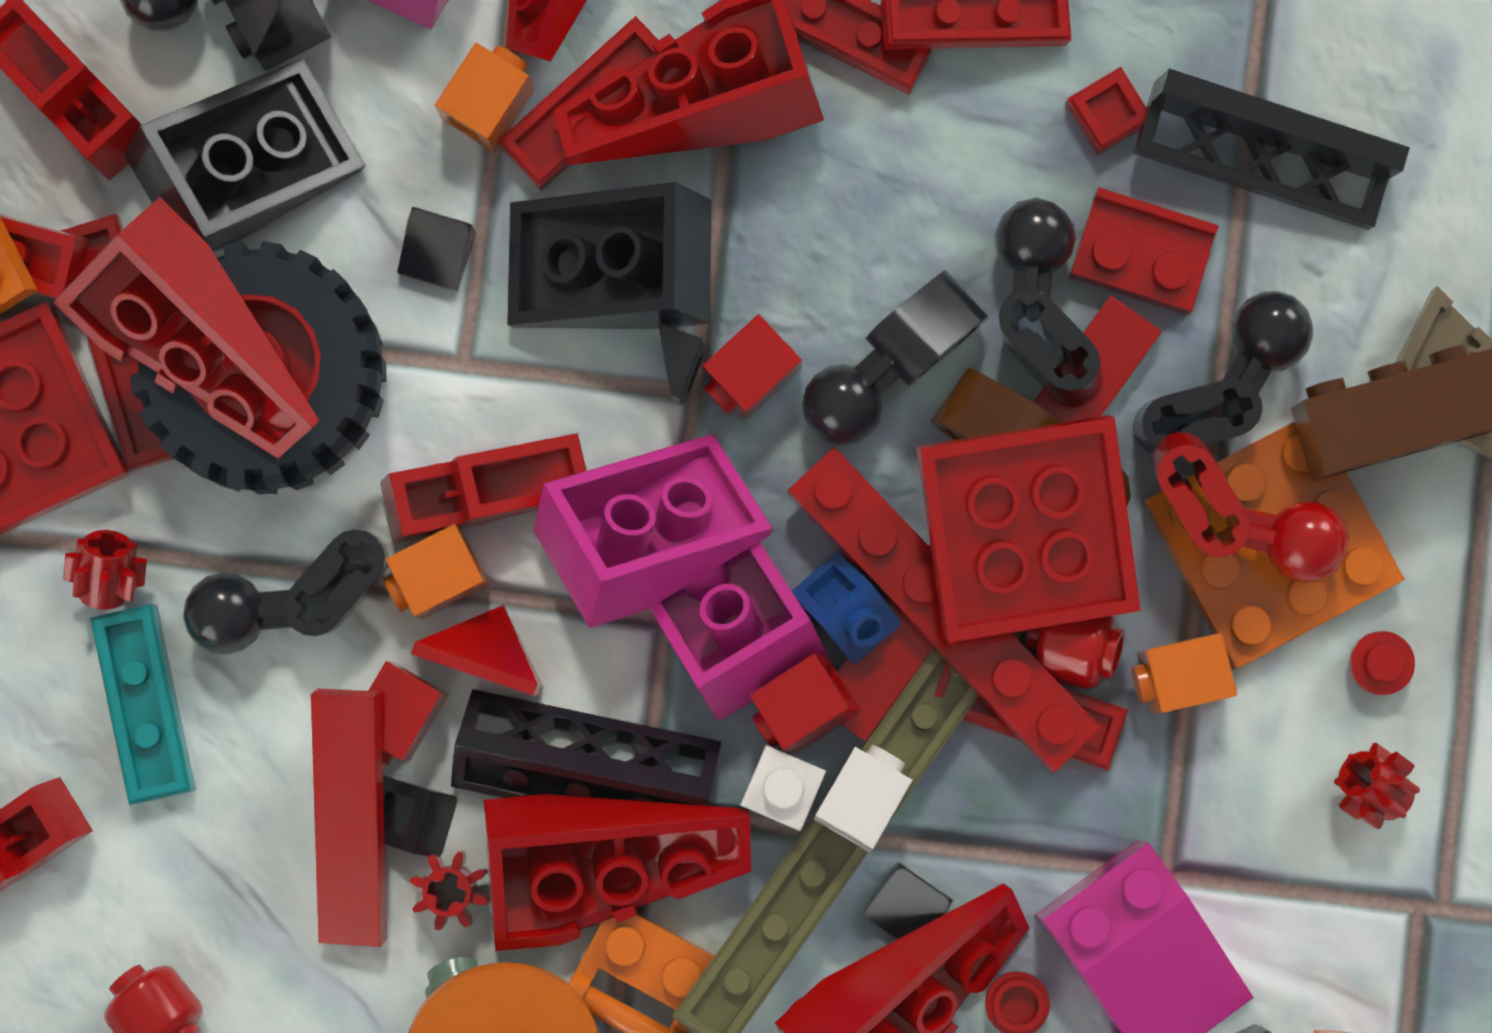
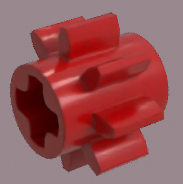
[63,530,147,610]
[1334,743,1420,829]
[409,850,491,931]

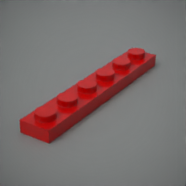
[787,447,1102,773]

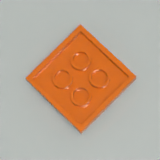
[1142,422,1405,670]

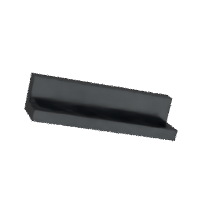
[1133,68,1410,230]
[451,689,722,806]

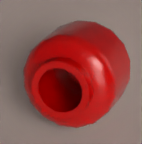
[1025,616,1125,689]
[104,964,203,1033]

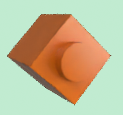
[434,42,534,153]
[383,524,490,619]
[1131,633,1238,714]

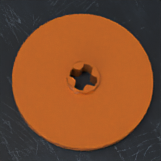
[408,962,598,1033]

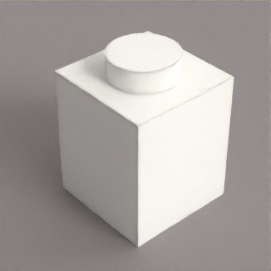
[740,745,826,831]
[813,745,912,853]

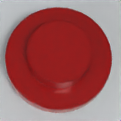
[1349,631,1415,695]
[985,971,1050,1033]

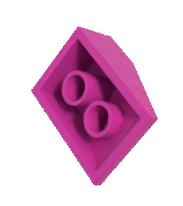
[534,434,773,628]
[650,542,828,722]
[1035,839,1254,1033]

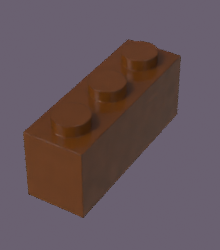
[1290,344,1492,482]

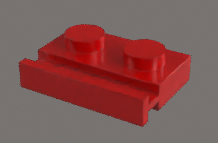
[1068,187,1219,315]

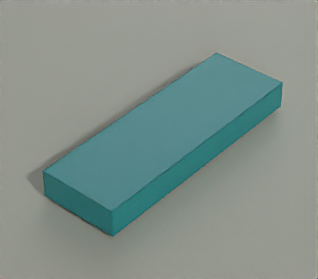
[90,604,196,805]

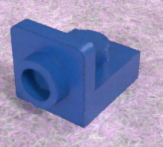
[792,551,900,664]

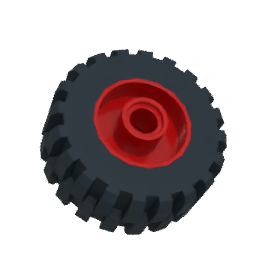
[130,241,387,494]

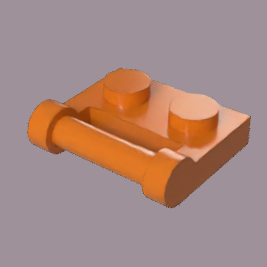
[568,913,715,1033]

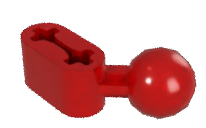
[1152,432,1349,582]

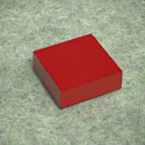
[1065,67,1146,156]

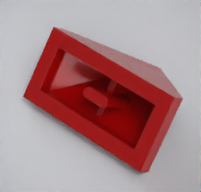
[411,605,542,697]

